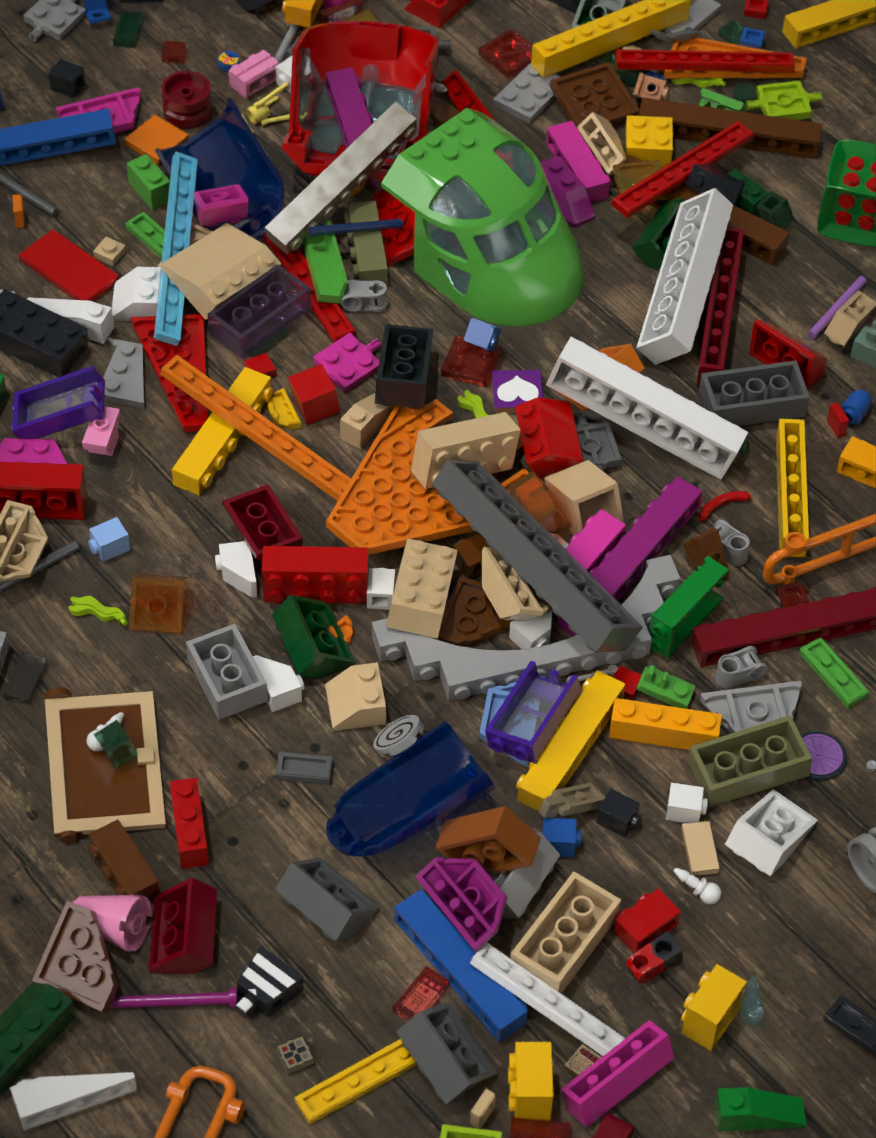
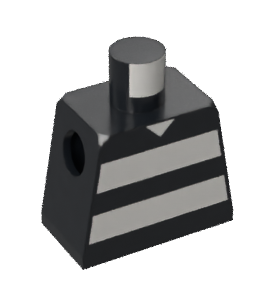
[234,946,304,1018]

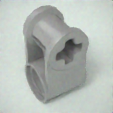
[341,280,388,312]
[714,519,750,566]
[715,646,768,689]

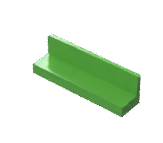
[302,220,348,304]

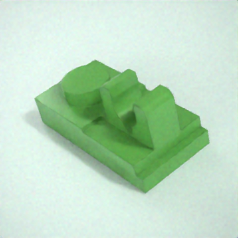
[699,88,746,112]
[636,665,695,709]

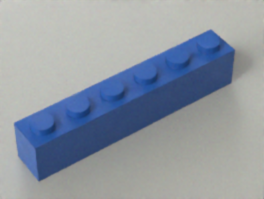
[0,108,116,166]
[394,889,528,1043]

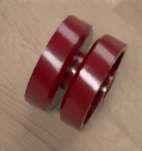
[161,71,212,129]

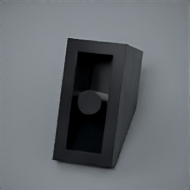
[686,164,745,205]

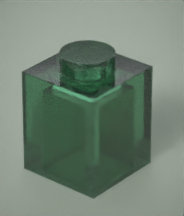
[756,191,795,229]
[94,720,138,768]

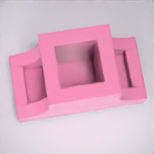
[82,406,120,456]

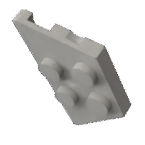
[700,681,802,734]

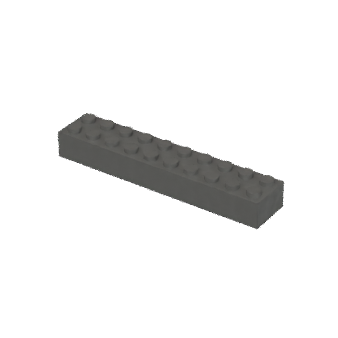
[432,460,643,653]

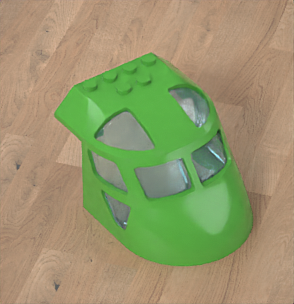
[381,108,584,326]

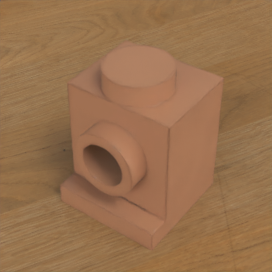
[633,73,670,101]

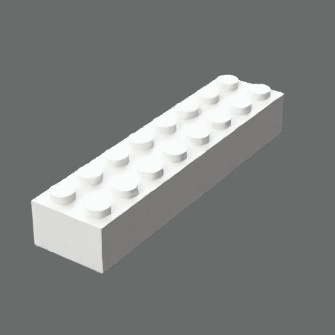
[636,188,733,365]
[546,337,748,480]

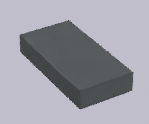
[275,752,333,785]

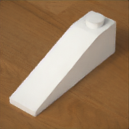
[27,297,114,344]
[10,1072,137,1131]

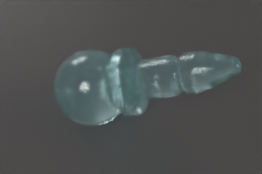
[740,975,764,1025]

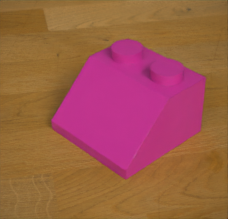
[193,184,248,227]

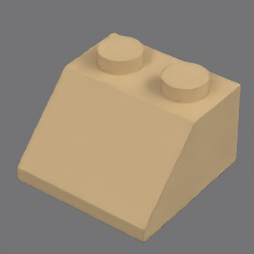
[325,662,386,731]

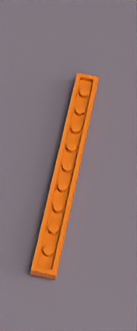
[160,355,351,501]

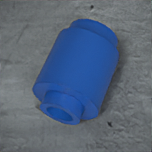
[841,390,872,425]

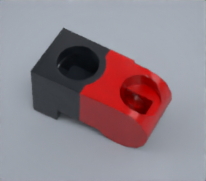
[626,931,683,984]

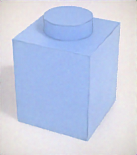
[88,517,130,562]

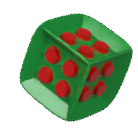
[817,140,876,247]

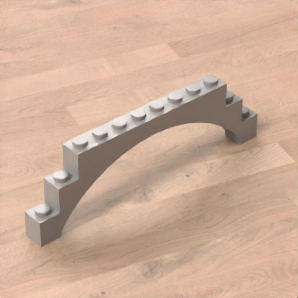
[372,555,681,701]

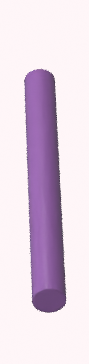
[808,276,867,339]

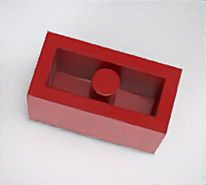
[614,888,681,953]

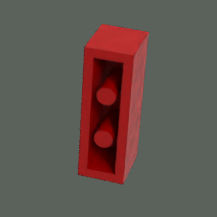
[169,777,209,869]

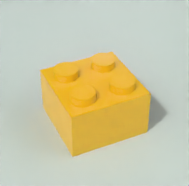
[625,116,673,169]
[681,964,747,1051]
[508,1042,553,1123]

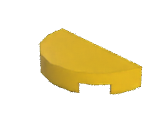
[268,388,301,429]

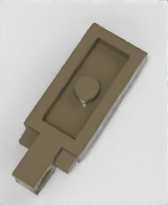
[538,783,605,818]

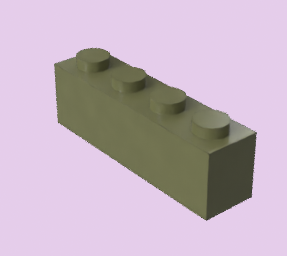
[344,201,388,285]

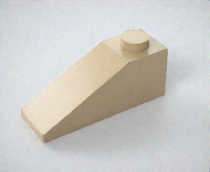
[577,112,626,176]
[824,290,876,346]
[340,393,395,450]

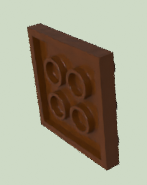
[549,62,640,128]

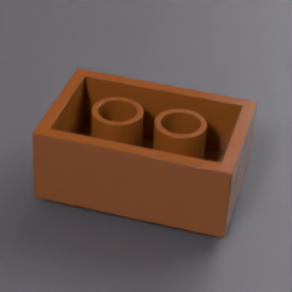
[435,806,541,875]

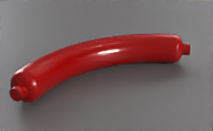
[698,491,752,522]

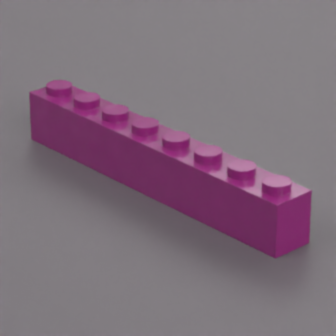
[558,476,702,636]

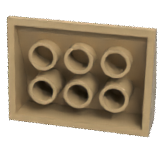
[159,223,281,320]

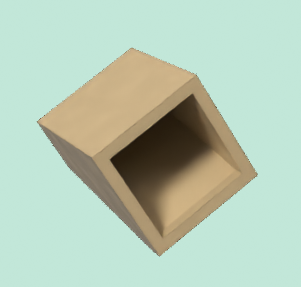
[545,460,624,536]

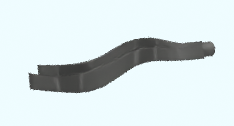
[650,27,703,43]

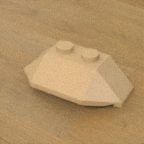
[0,500,48,582]
[482,547,552,621]

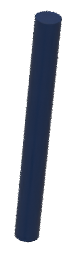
[309,219,403,236]

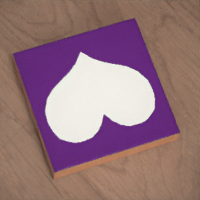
[492,370,543,413]

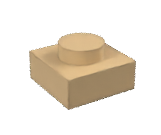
[93,237,126,266]

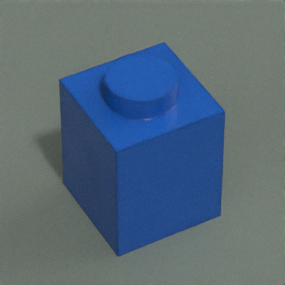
[542,817,581,857]

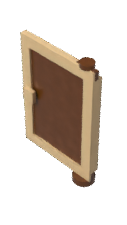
[45,687,166,843]

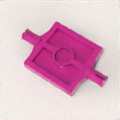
[313,333,382,393]

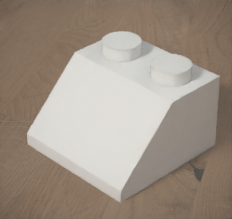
[112,267,161,322]

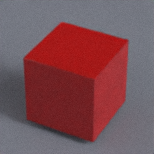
[288,363,341,425]

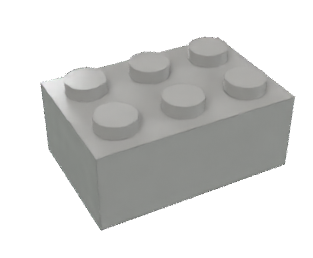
[186,624,268,720]

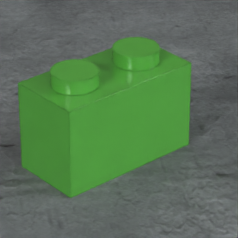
[127,154,170,210]

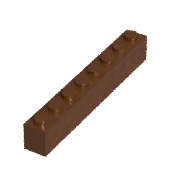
[639,97,822,159]
[614,156,790,266]

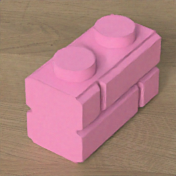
[229,50,280,99]

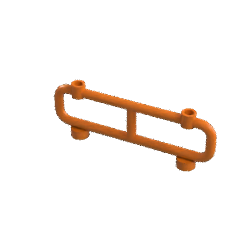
[763,514,876,587]
[154,1066,245,1138]

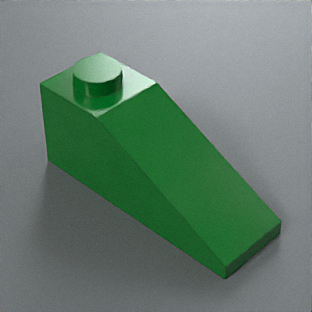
[714,1087,806,1131]

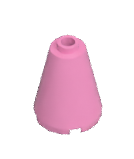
[72,895,152,952]

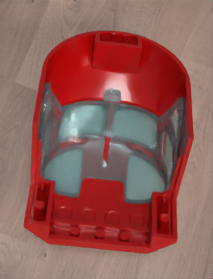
[282,21,439,182]

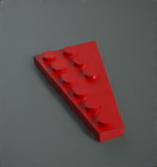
[131,314,208,433]

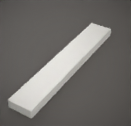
[470,943,626,1056]

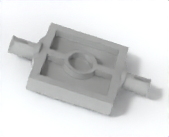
[24,0,86,42]

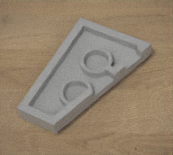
[103,340,144,409]

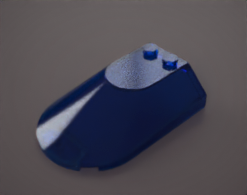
[155,97,285,239]
[326,721,496,857]

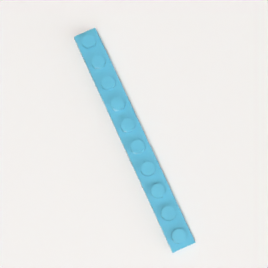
[154,152,198,346]

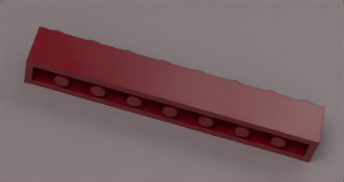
[696,227,744,386]
[690,587,876,668]

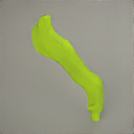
[671,78,726,88]
[458,390,489,418]
[68,596,128,626]

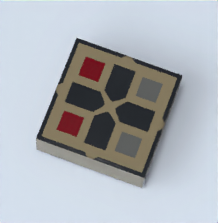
[276,1035,315,1074]

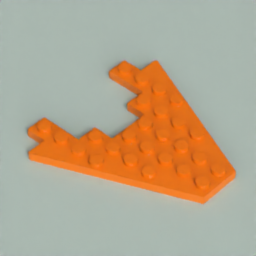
[326,399,542,555]

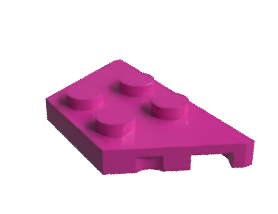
[56,87,141,133]
[0,438,67,464]

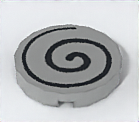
[373,715,424,757]

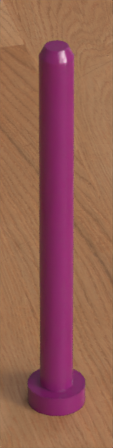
[110,988,238,1008]

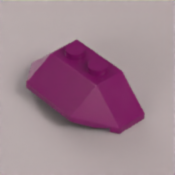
[529,156,595,227]
[416,857,508,952]

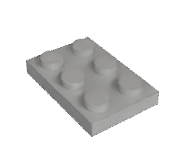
[493,63,561,124]

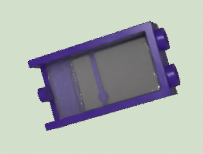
[11,366,105,439]
[485,661,581,764]

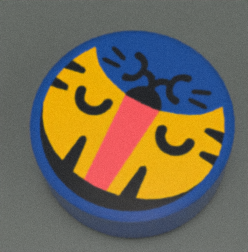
[217,51,240,72]

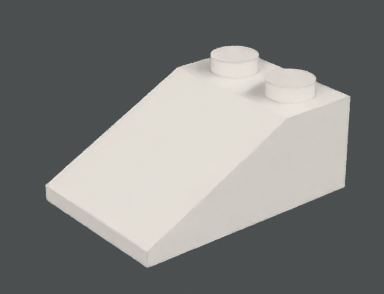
[725,789,818,876]

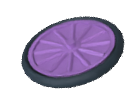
[801,731,847,780]

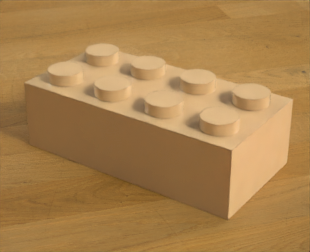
[411,412,521,489]
[386,538,458,639]
[511,871,621,994]

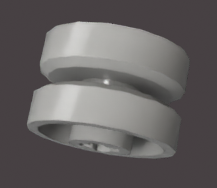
[847,826,876,893]

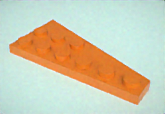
[664,37,807,79]

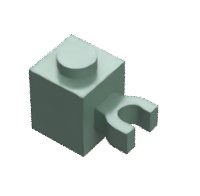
[851,320,876,368]

